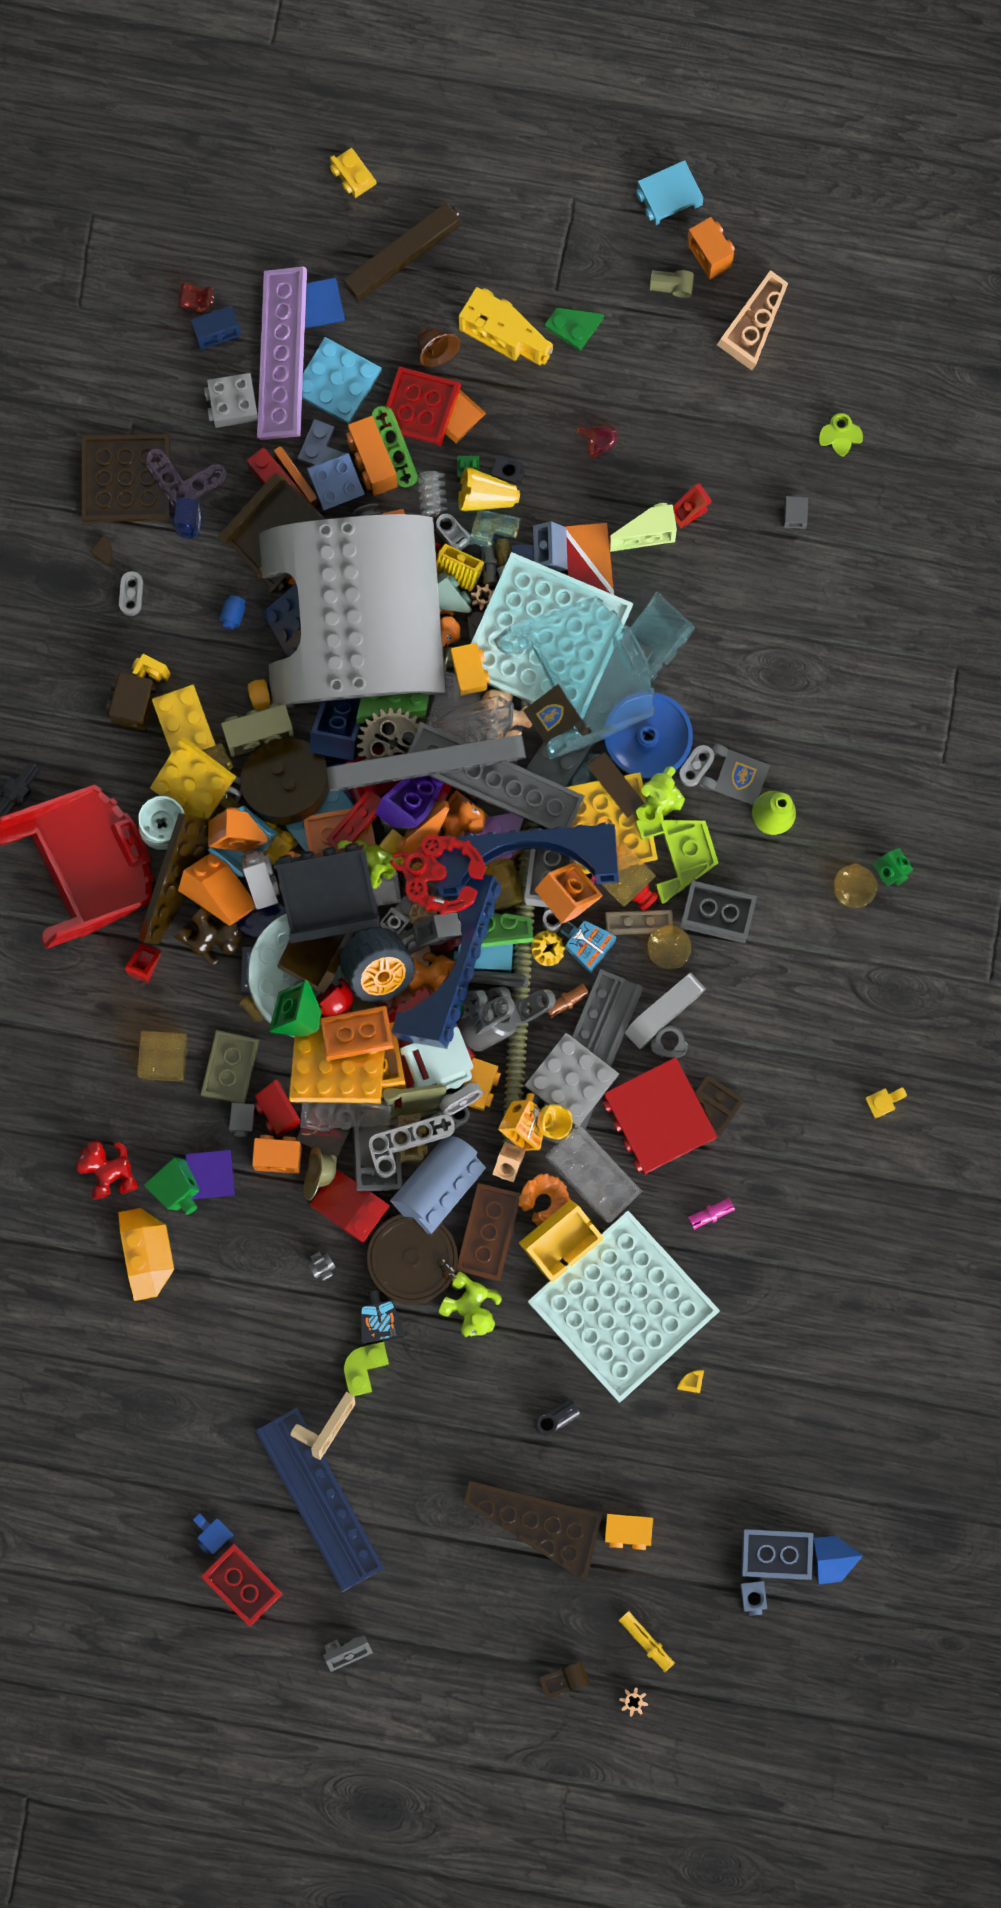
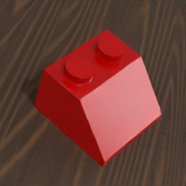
[254,1080,301,1137]

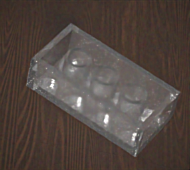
[544,1126,642,1223]

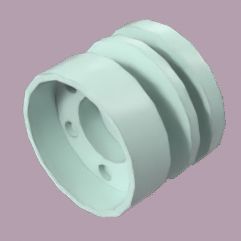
[139,796,185,850]

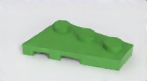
[357,693,429,723]
[481,913,534,948]

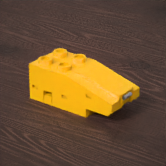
[459,287,553,366]

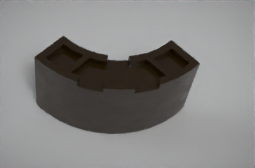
[277,931,357,994]

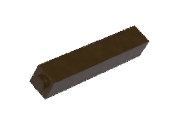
[344,203,460,303]

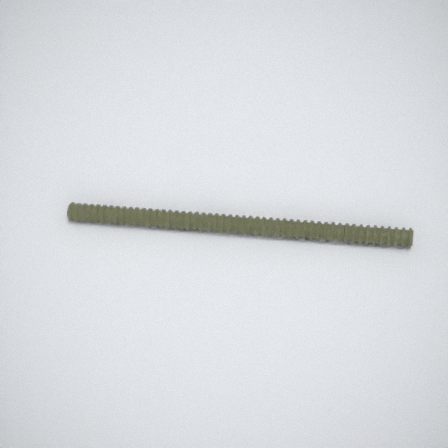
[501,819,540,1146]

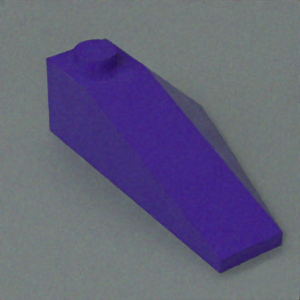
[375,776,444,828]

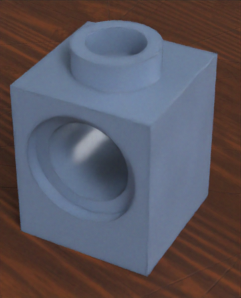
[740,1581,767,1616]

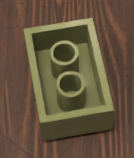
[221,703,295,758]

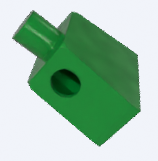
[144,1158,199,1215]

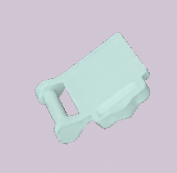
[399,1027,473,1090]

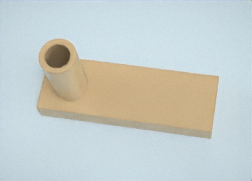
[291,1392,355,1460]

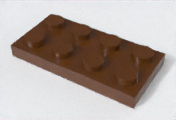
[456,1183,521,1282]

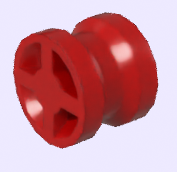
[630,883,658,911]

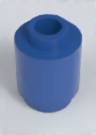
[219,595,246,630]

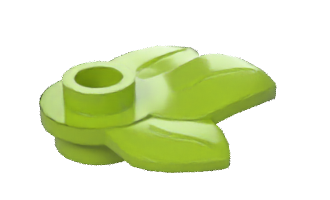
[819,413,863,456]

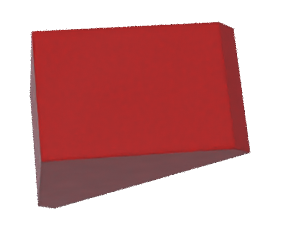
[125,943,162,983]

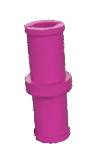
[688,1197,735,1230]

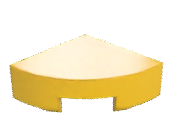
[677,1370,704,1393]

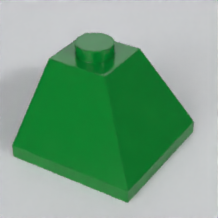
[269,981,322,1037]

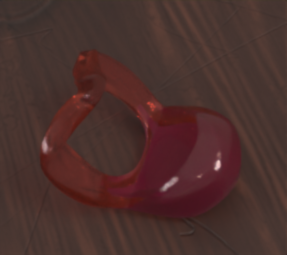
[577,424,618,458]

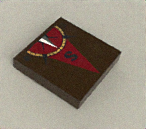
[296,1102,353,1158]

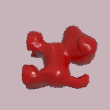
[75,1141,138,1200]

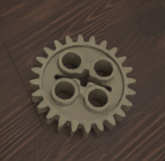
[356,707,421,761]

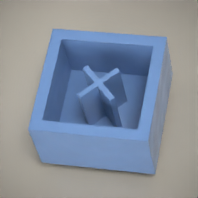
[306,453,364,510]

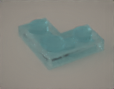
[469,510,521,547]

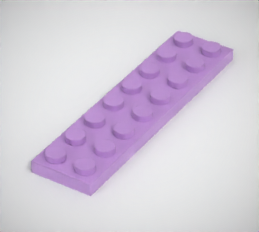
[257,267,307,440]

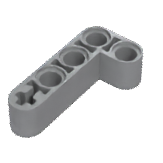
[625,973,706,1049]
[369,1115,455,1178]

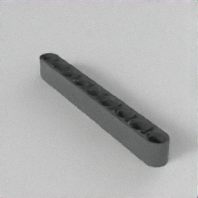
[325,735,526,791]

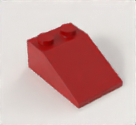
[309,1169,391,1245]

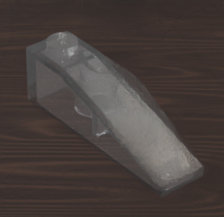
[300,1100,392,1132]

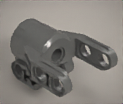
[458,986,555,1051]

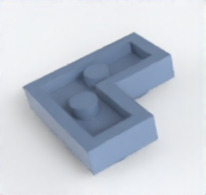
[298,419,344,466]

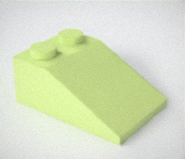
[610,503,677,551]

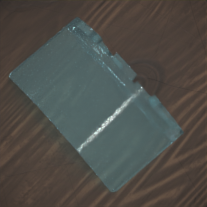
[625,592,695,693]

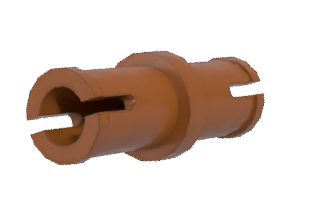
[546,984,589,1018]

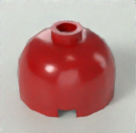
[316,978,354,1018]

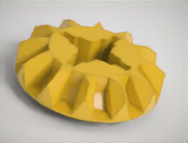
[531,930,566,966]

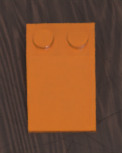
[178,853,256,926]

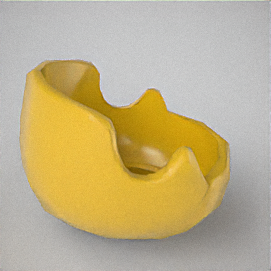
[537,1104,573,1140]

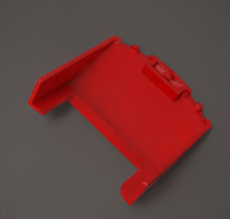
[0,784,154,949]

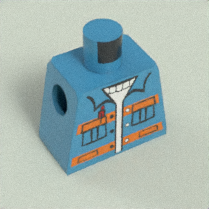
[560,921,616,974]

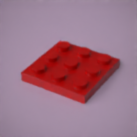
[381,366,461,446]

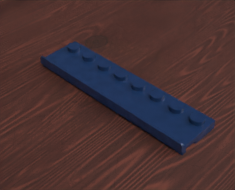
[256,1407,384,1592]

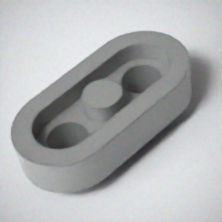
[119,571,143,616]
[679,745,714,787]
[439,1083,483,1116]

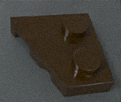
[695,1075,745,1136]

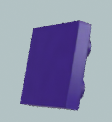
[186,1150,235,1200]

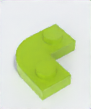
[344,1342,389,1396]

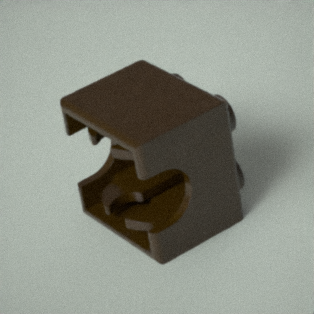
[105,672,156,732]

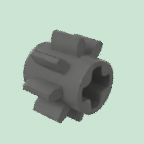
[308,1252,336,1280]

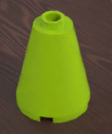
[752,791,796,835]

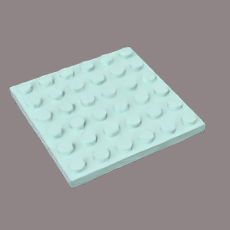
[471,552,633,719]
[528,1211,720,1403]

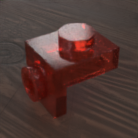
[178,283,214,312]

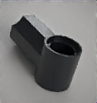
[536,1399,581,1437]

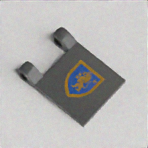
[699,744,770,806]

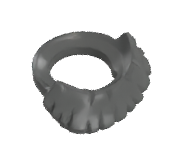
[650,1025,688,1059]

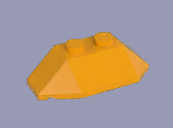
[118,1208,174,1301]

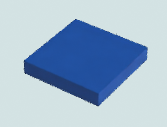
[305,278,345,329]

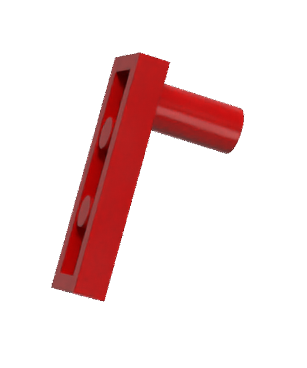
[326,788,382,849]

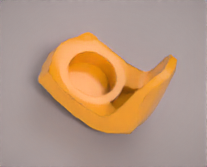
[248,679,271,712]

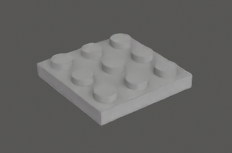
[525,1033,619,1127]

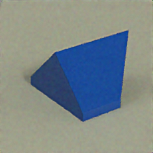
[813,1536,863,1584]

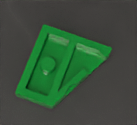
[545,308,604,351]

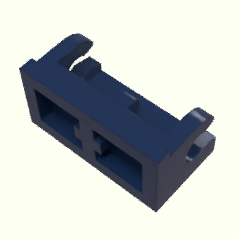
[191,306,242,350]

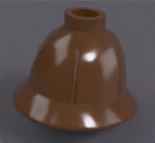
[418,328,461,367]

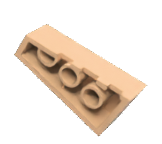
[717,270,788,370]

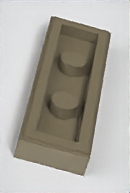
[605,910,673,935]

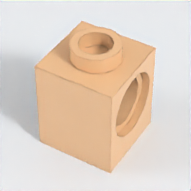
[492,1142,526,1182]

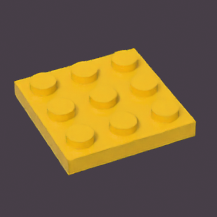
[150,737,236,819]

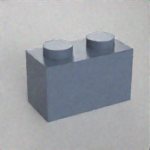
[533,521,568,572]

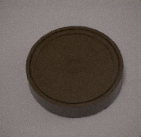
[240,738,329,825]
[367,1214,458,1305]

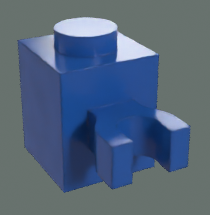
[193,1513,234,1555]

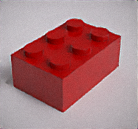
[201,1544,283,1627]

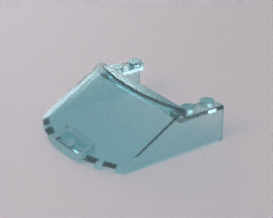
[494,596,655,759]

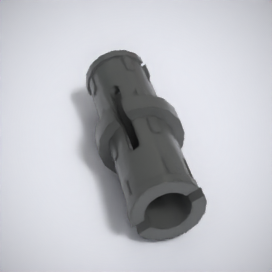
[479,541,498,587]

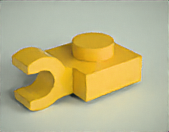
[865,1087,907,1119]

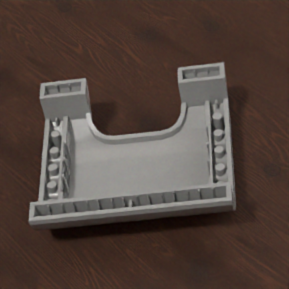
[259,514,446,708]

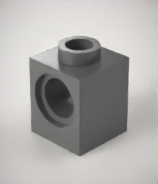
[784,494,808,529]
[229,1103,256,1137]

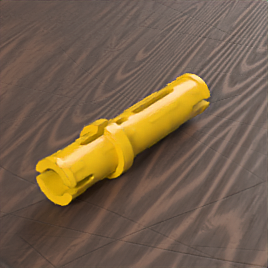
[619,1611,675,1673]

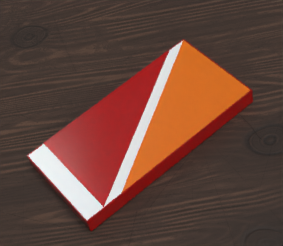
[564,522,614,595]

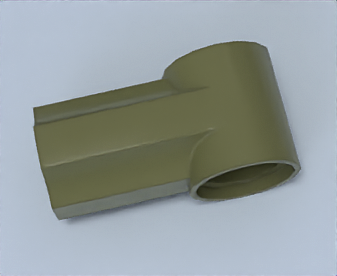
[650,270,694,298]

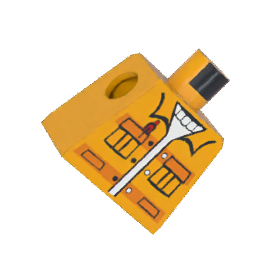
[498,1093,543,1151]

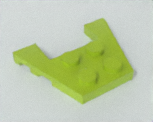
[635,820,718,904]

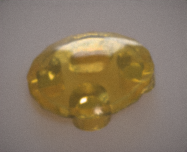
[833,863,878,908]
[647,925,691,969]

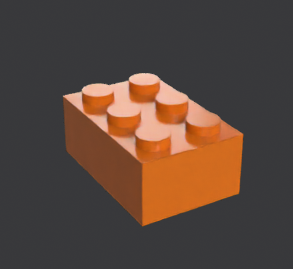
[346,416,398,496]

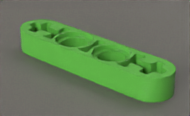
[372,406,418,487]

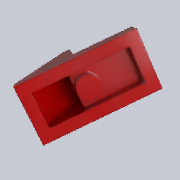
[673,484,712,528]

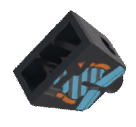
[361,1290,405,1345]

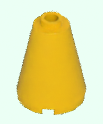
[458,468,520,511]

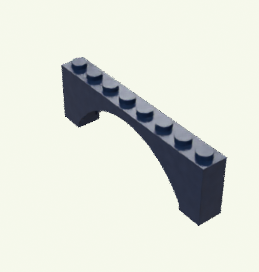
[436,823,619,897]
[391,874,501,1049]

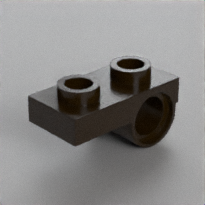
[539,1661,590,1699]

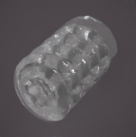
[418,471,447,519]

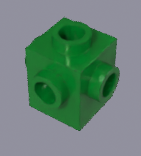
[873,848,913,886]

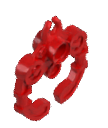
[390,835,486,916]

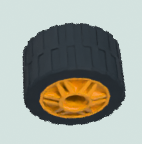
[339,927,415,1003]

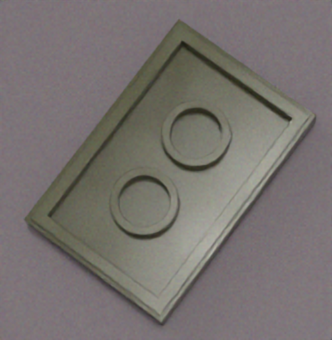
[201,1030,260,1104]

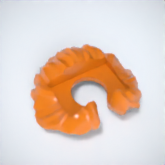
[518,1173,571,1226]

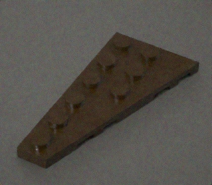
[138,813,211,945]

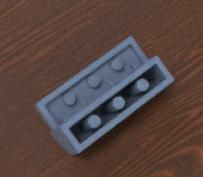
[390,1136,486,1234]

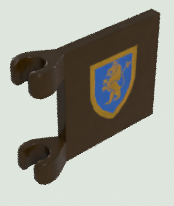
[523,684,592,758]

